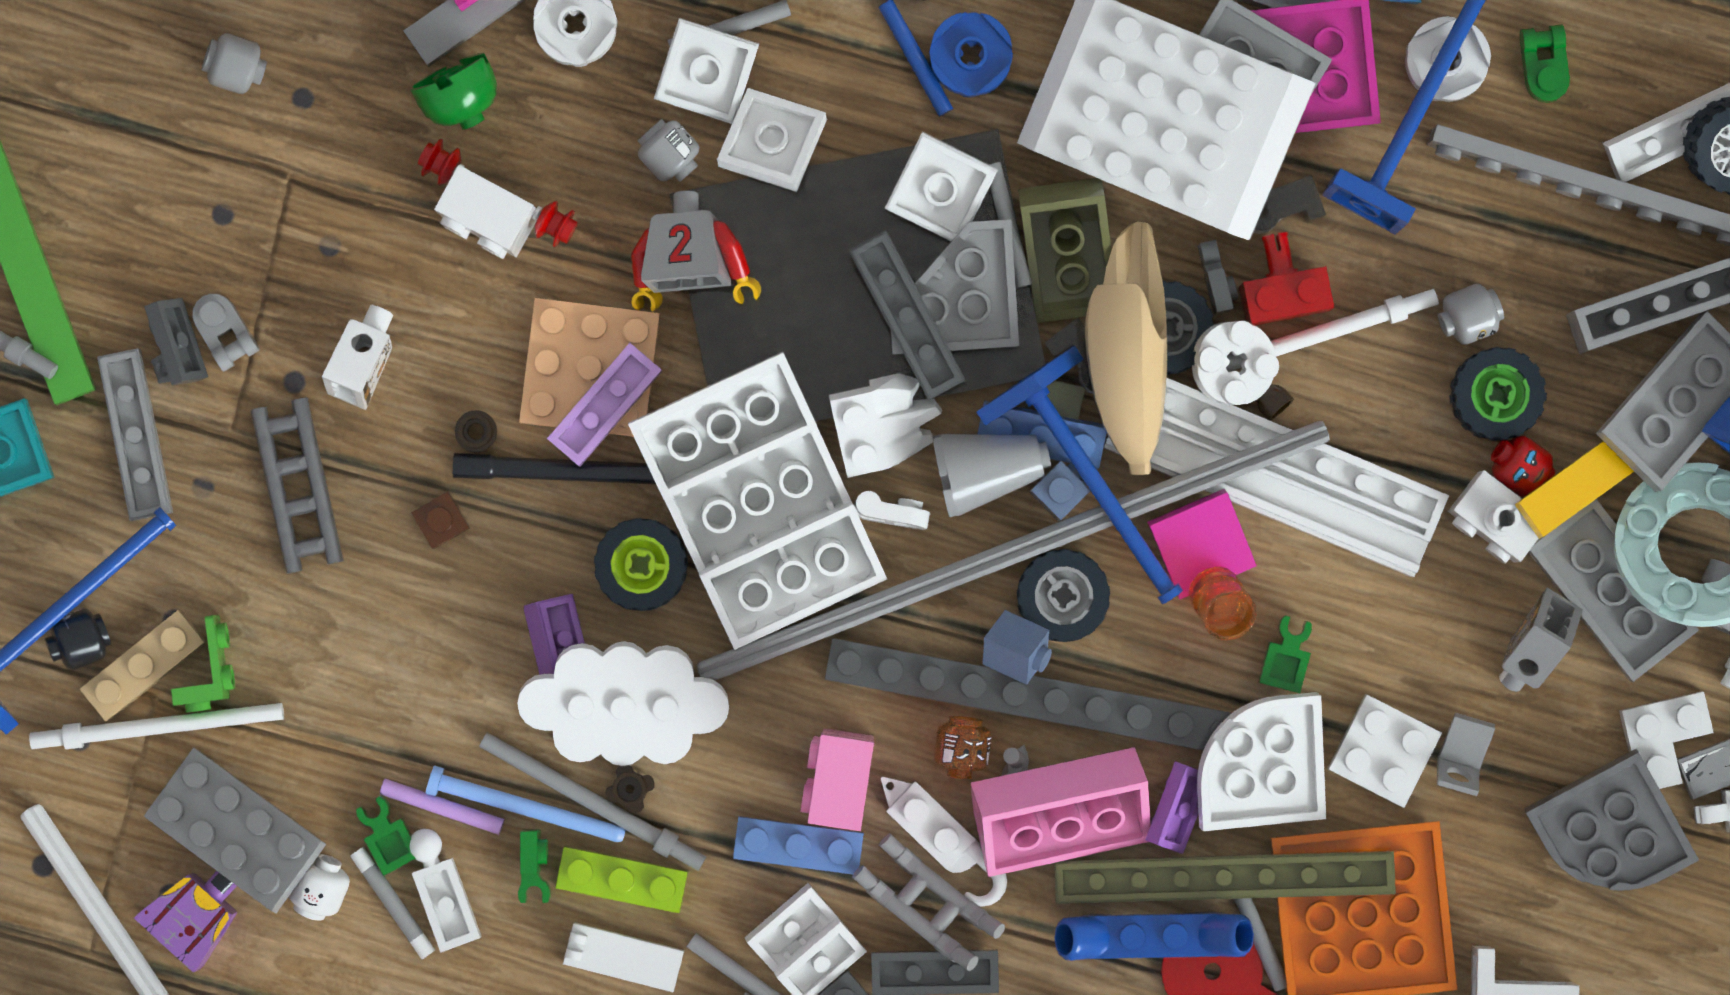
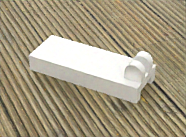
[563,922,684,992]

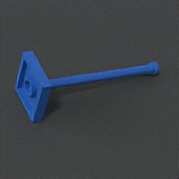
[1322,0,1486,235]
[976,345,1183,605]
[0,507,177,735]

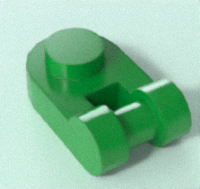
[1519,24,1570,103]

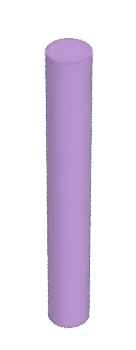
[380,778,505,835]

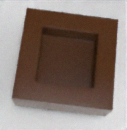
[411,491,470,549]

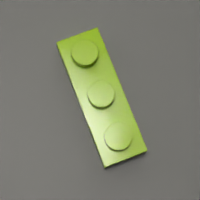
[555,846,688,913]

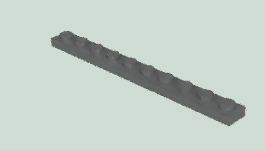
[825,638,1232,750]

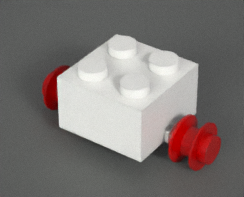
[418,139,578,259]

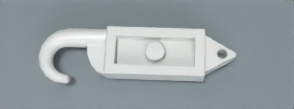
[881,777,1007,907]

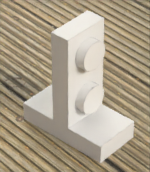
[1471,945,1579,995]

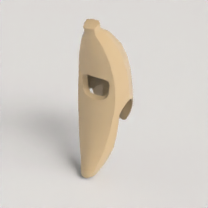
[1085,221,1167,475]

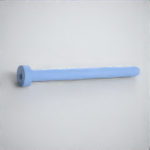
[426,765,626,842]

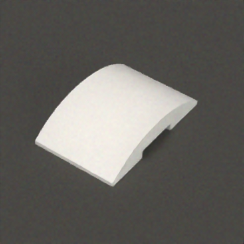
[628,352,887,650]

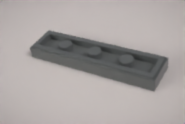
[848,230,965,400]

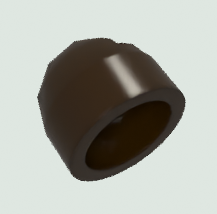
[1257,384,1294,421]

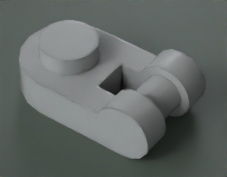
[192,294,260,372]

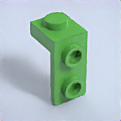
[171,615,235,713]

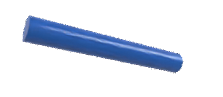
[878,0,954,117]

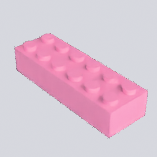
[800,728,874,831]

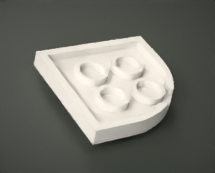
[1197,692,1326,831]

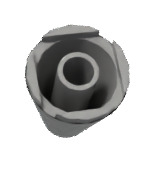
[933,434,1051,517]

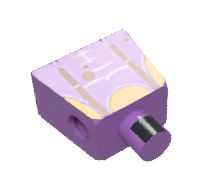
[134,871,237,972]

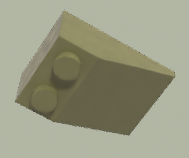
[1018,178,1112,323]

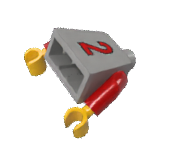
[631,191,761,312]

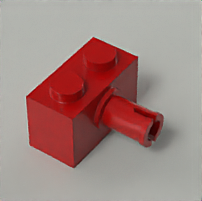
[1239,232,1334,326]

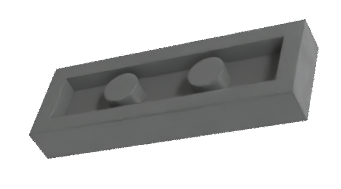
[871,949,999,995]

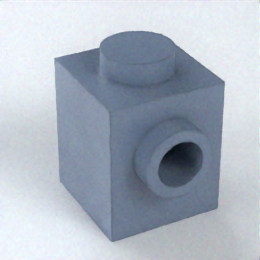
[1029,461,1090,522]
[983,610,1052,685]

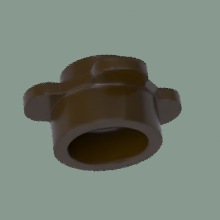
[605,765,655,813]

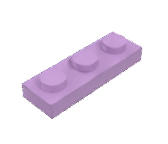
[547,343,662,467]

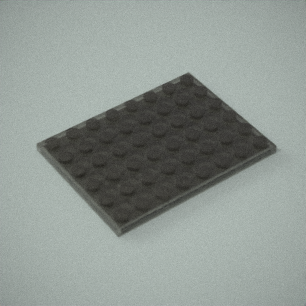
[670,129,1045,422]

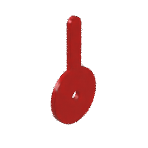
[1161,943,1278,995]

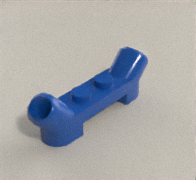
[1054,912,1254,961]

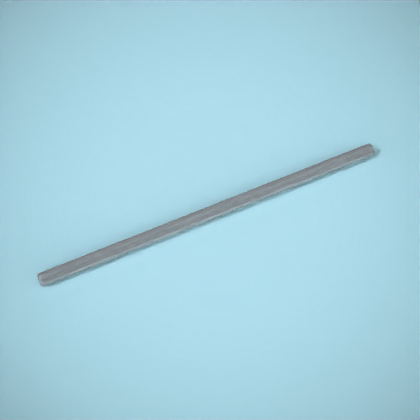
[697,421,1330,680]

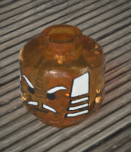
[934,716,992,779]

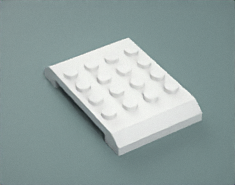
[1017,0,1316,240]

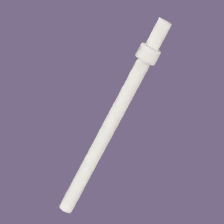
[1226,289,1439,372]
[29,703,284,749]

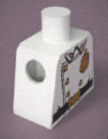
[322,305,393,410]

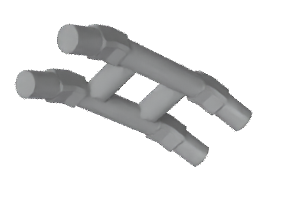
[852,833,1005,971]

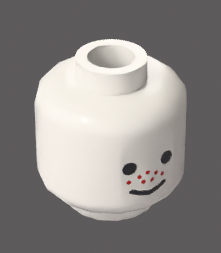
[289,854,350,920]

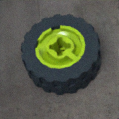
[594,518,688,611]

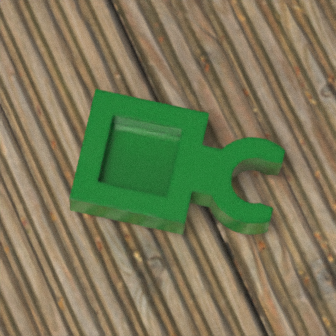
[1258,615,1312,694]
[356,796,416,876]

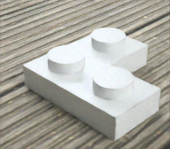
[1619,692,1714,789]

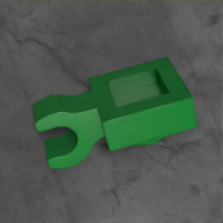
[518,829,551,903]

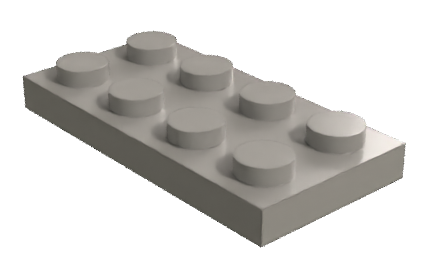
[1596,311,1730,492]
[1529,499,1699,682]
[144,747,326,913]

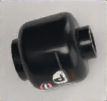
[44,608,111,670]

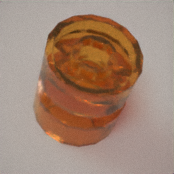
[1188,567,1257,641]

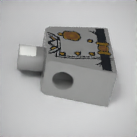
[1499,587,1583,692]

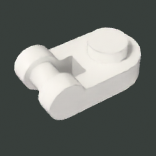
[854,491,930,530]

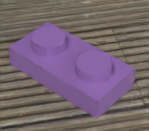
[1145,761,1198,854]

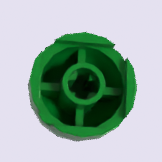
[410,53,497,130]

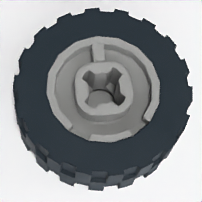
[1016,549,1110,642]

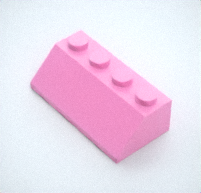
[971,747,1151,877]

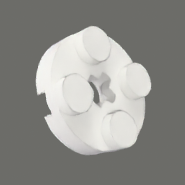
[533,0,618,67]
[1405,16,1491,102]
[1192,321,1279,405]

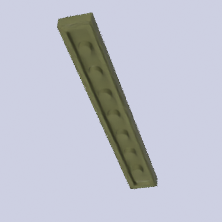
[1054,850,1396,904]

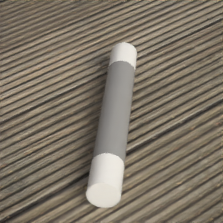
[350,846,435,960]

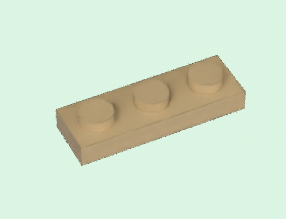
[80,610,207,722]

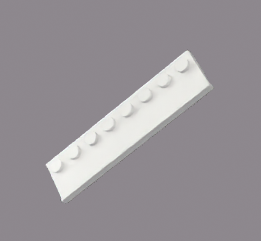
[1104,378,1449,577]

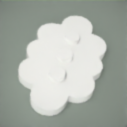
[517,641,729,766]

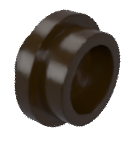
[455,410,497,452]

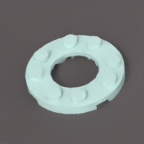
[1614,462,1730,627]

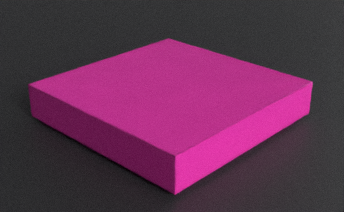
[1147,489,1257,599]

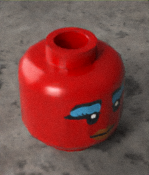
[1491,435,1555,498]

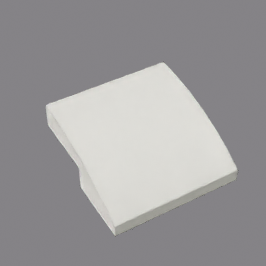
[745,883,867,995]

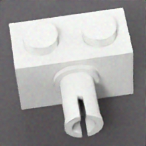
[1447,470,1539,564]

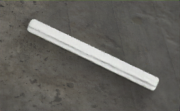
[21,804,169,995]

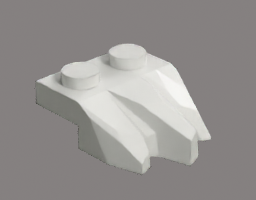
[829,373,942,478]

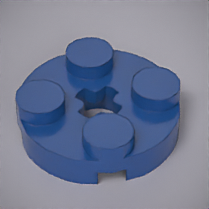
[929,12,1013,98]

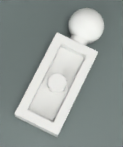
[410,829,482,953]

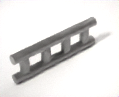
[250,397,344,574]

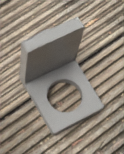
[1437,713,1495,796]

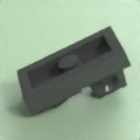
[144,298,208,386]

